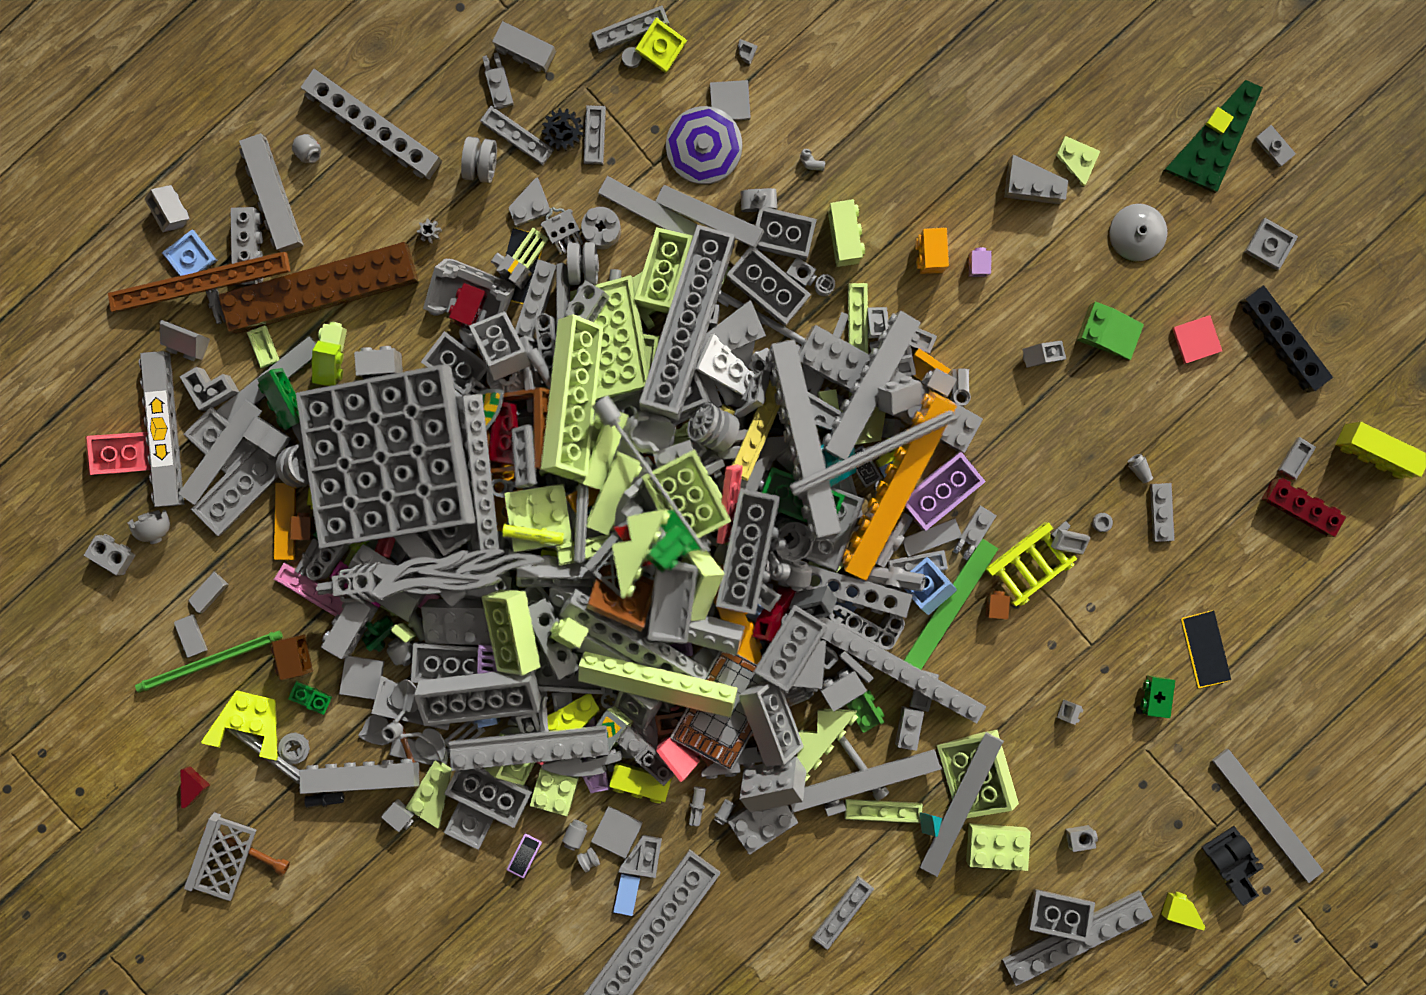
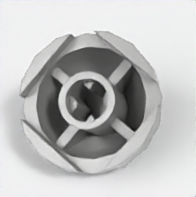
[128,510,170,544]

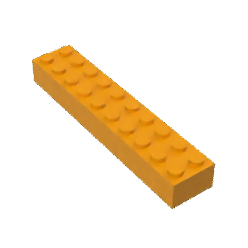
[842,391,957,580]

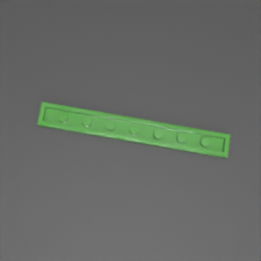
[904,538,998,669]

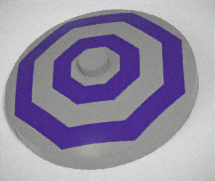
[666,106,742,185]

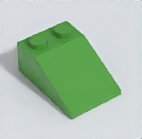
[1077,302,1144,360]

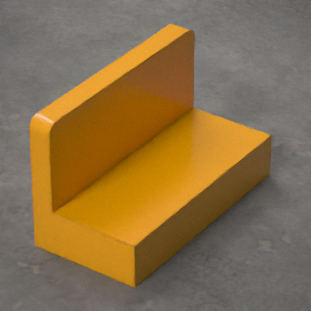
[913,348,951,381]

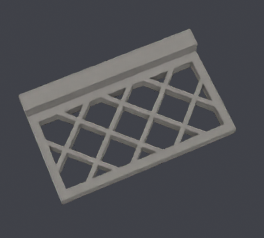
[585,506,649,598]
[184,812,257,901]

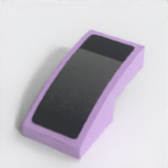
[507,833,542,879]

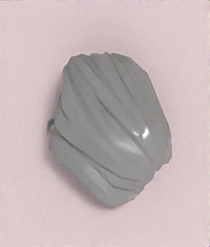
[623,411,676,454]

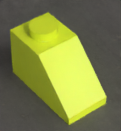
[1162,892,1205,930]

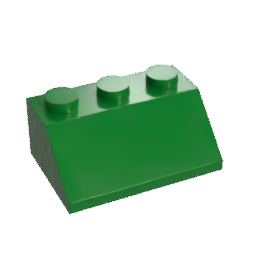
[257,368,300,431]

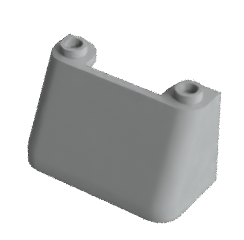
[423,259,516,322]

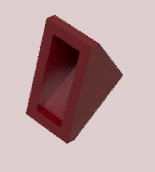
[180,766,210,808]

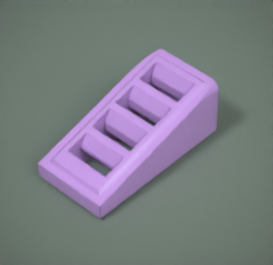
[477,644,497,674]

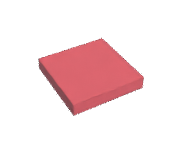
[1172,315,1222,364]

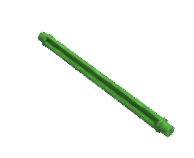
[135,630,283,692]

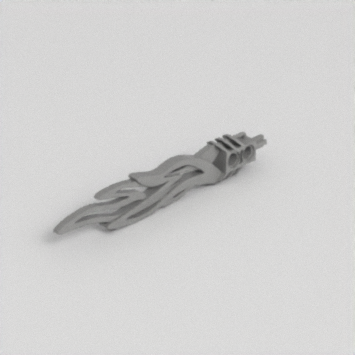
[316,549,545,603]

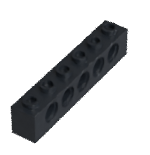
[1239,285,1334,393]

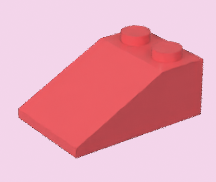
[85,432,151,475]
[656,733,700,782]

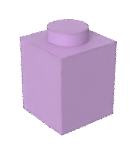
[969,248,991,277]

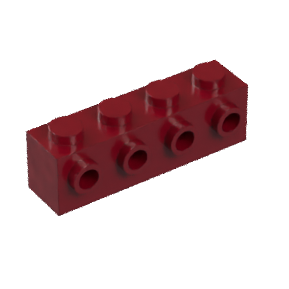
[1261,478,1346,537]

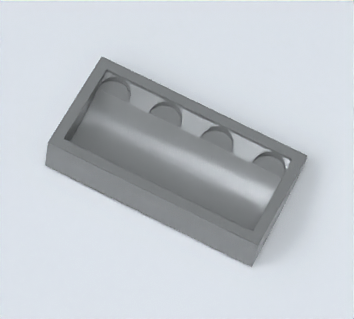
[647,562,698,643]

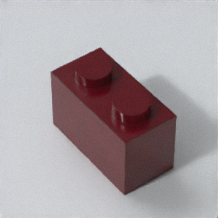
[448,283,487,330]

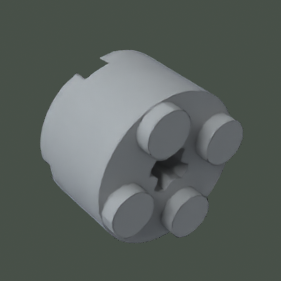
[581,207,621,249]

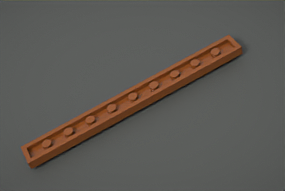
[108,252,291,313]

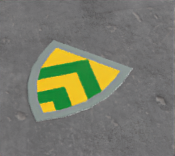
[477,388,504,430]

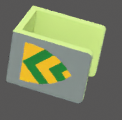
[596,706,634,751]

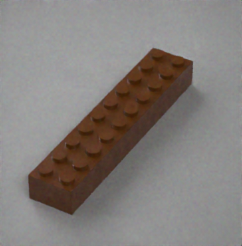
[218,242,419,334]

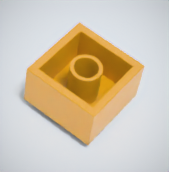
[915,228,949,274]

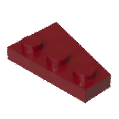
[488,402,518,464]

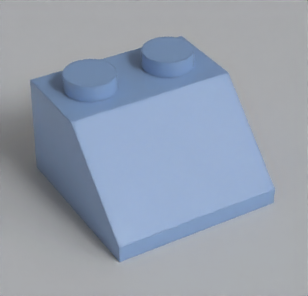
[905,557,957,615]

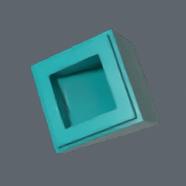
[919,812,942,837]

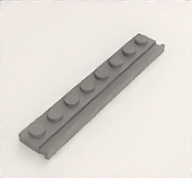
[449,725,609,771]
[1002,890,1153,986]

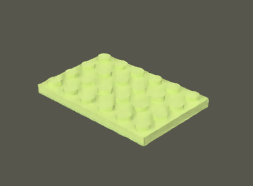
[570,275,649,401]

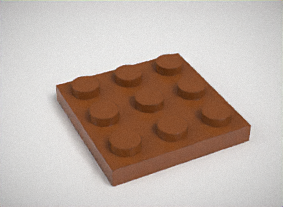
[586,560,654,631]

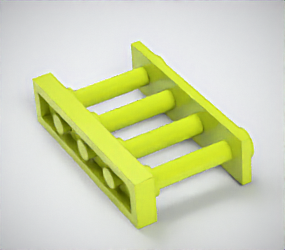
[985,522,1077,606]

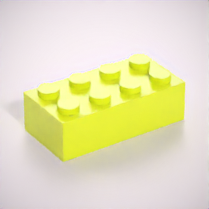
[1335,422,1426,480]

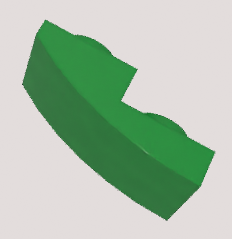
[288,680,332,715]

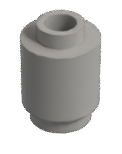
[562,819,587,850]

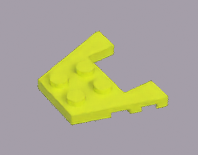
[201,691,278,760]

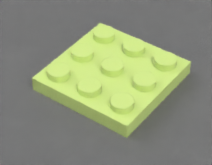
[504,484,573,552]

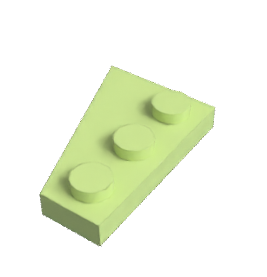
[406,760,452,828]

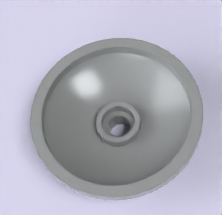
[1109,204,1167,261]

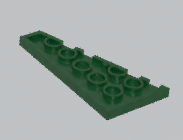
[1163,80,1263,193]

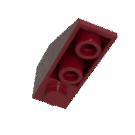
[752,586,796,643]

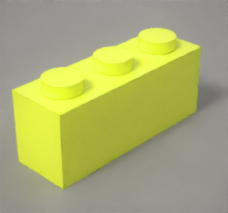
[609,761,672,804]

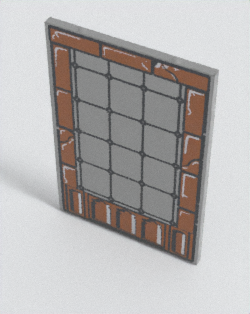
[670,651,765,770]

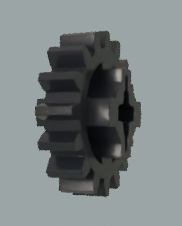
[542,108,584,151]

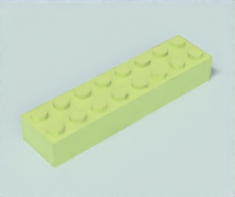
[541,314,603,480]

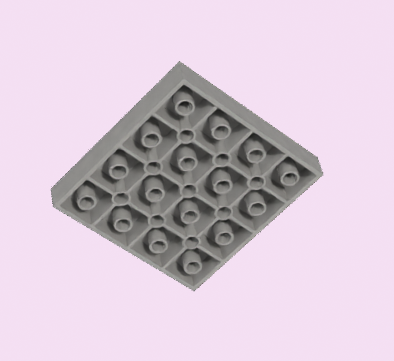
[296,365,475,548]

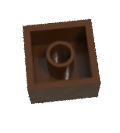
[271,634,313,680]

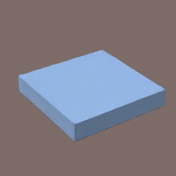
[162,230,217,276]

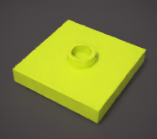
[634,18,687,73]

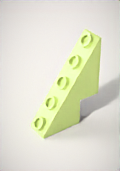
[612,509,670,598]
[797,708,858,782]

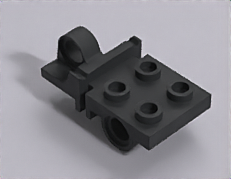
[1201,826,1264,906]

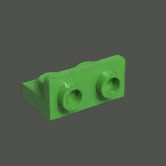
[847,690,885,733]

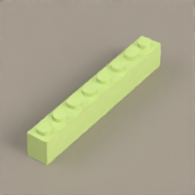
[578,651,737,718]

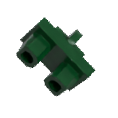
[361,615,396,652]

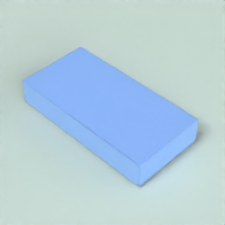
[614,873,640,916]

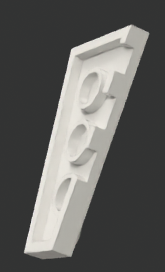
[695,334,755,396]

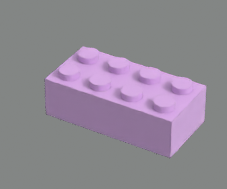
[904,452,986,531]

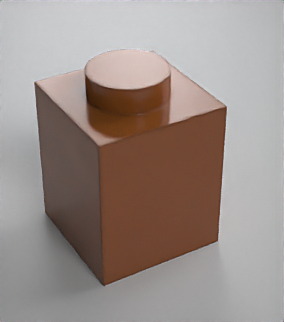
[290,513,315,540]
[985,591,1010,619]

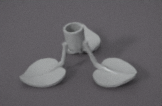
[358,679,446,761]

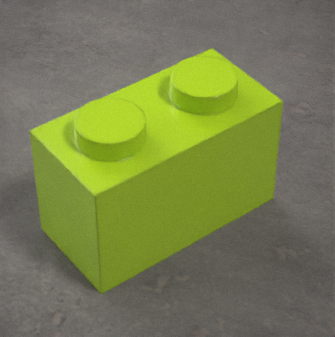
[312,341,344,386]

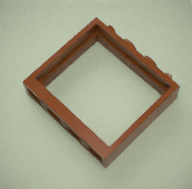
[486,388,550,475]

